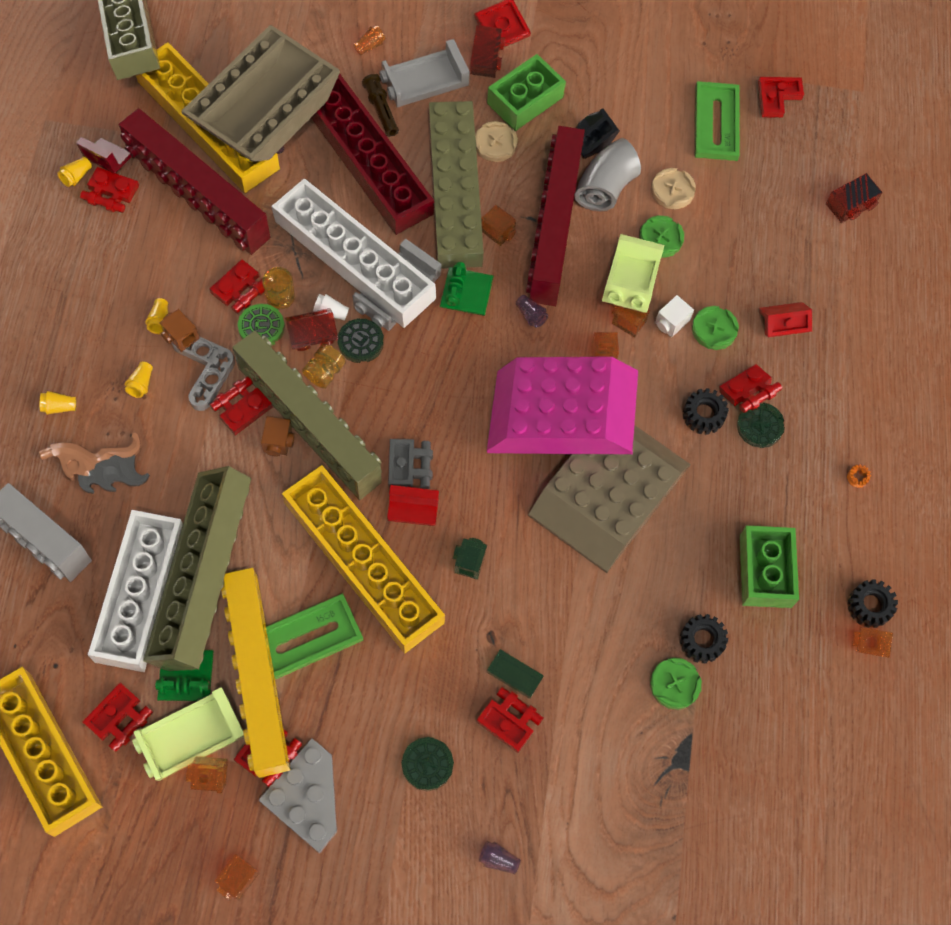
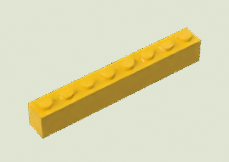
[221,568,291,778]

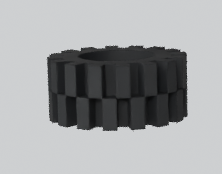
[683,388,729,435]
[848,579,898,628]
[679,614,728,663]

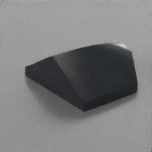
[576,108,620,159]

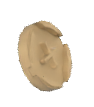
[475,121,518,162]
[651,168,696,209]

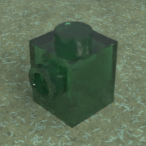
[453,538,487,580]

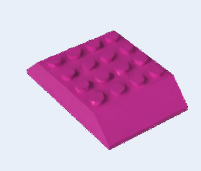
[487,357,638,454]

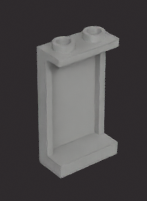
[379,39,470,107]
[353,239,441,331]

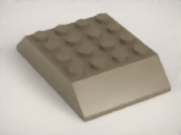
[182,25,340,162]
[528,426,691,573]

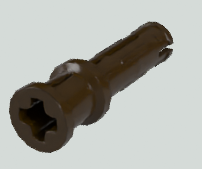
[362,74,399,137]

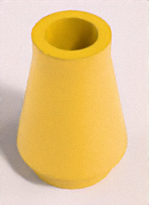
[57,157,92,187]
[145,298,168,334]
[125,361,153,398]
[40,391,76,415]

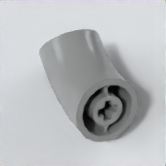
[575,138,641,211]

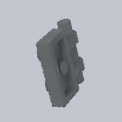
[388,439,433,489]

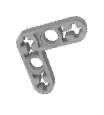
[172,336,235,411]

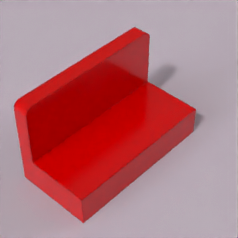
[759,302,812,337]
[387,485,439,526]

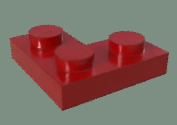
[758,77,804,118]

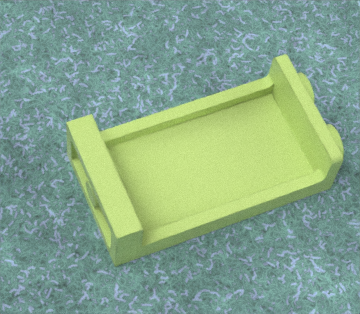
[602,234,665,313]
[132,687,244,781]

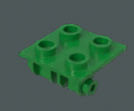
[440,262,494,316]
[155,650,214,701]

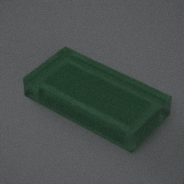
[487,649,544,699]

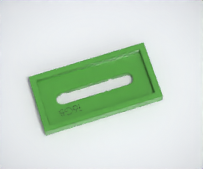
[695,81,740,161]
[266,594,364,680]

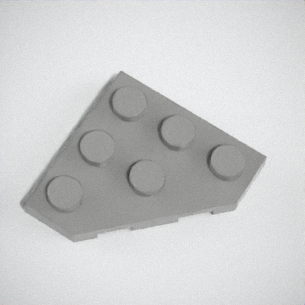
[259,739,337,854]

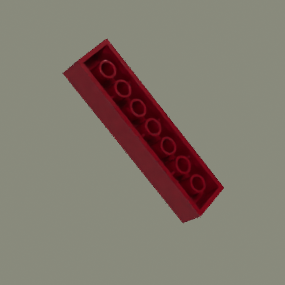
[311,73,434,235]
[119,108,271,255]
[526,125,585,307]

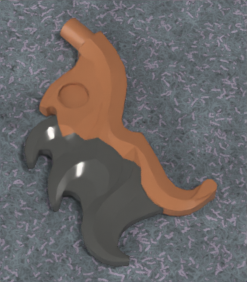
[39,433,150,494]

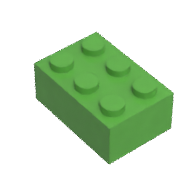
[487,54,566,131]
[740,525,799,608]

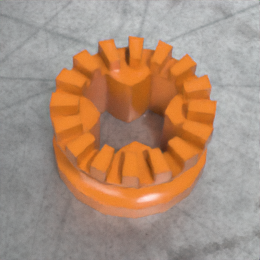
[847,464,871,488]

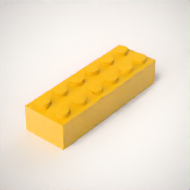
[0,667,103,837]

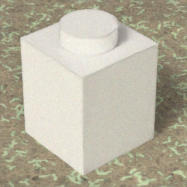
[655,295,694,337]

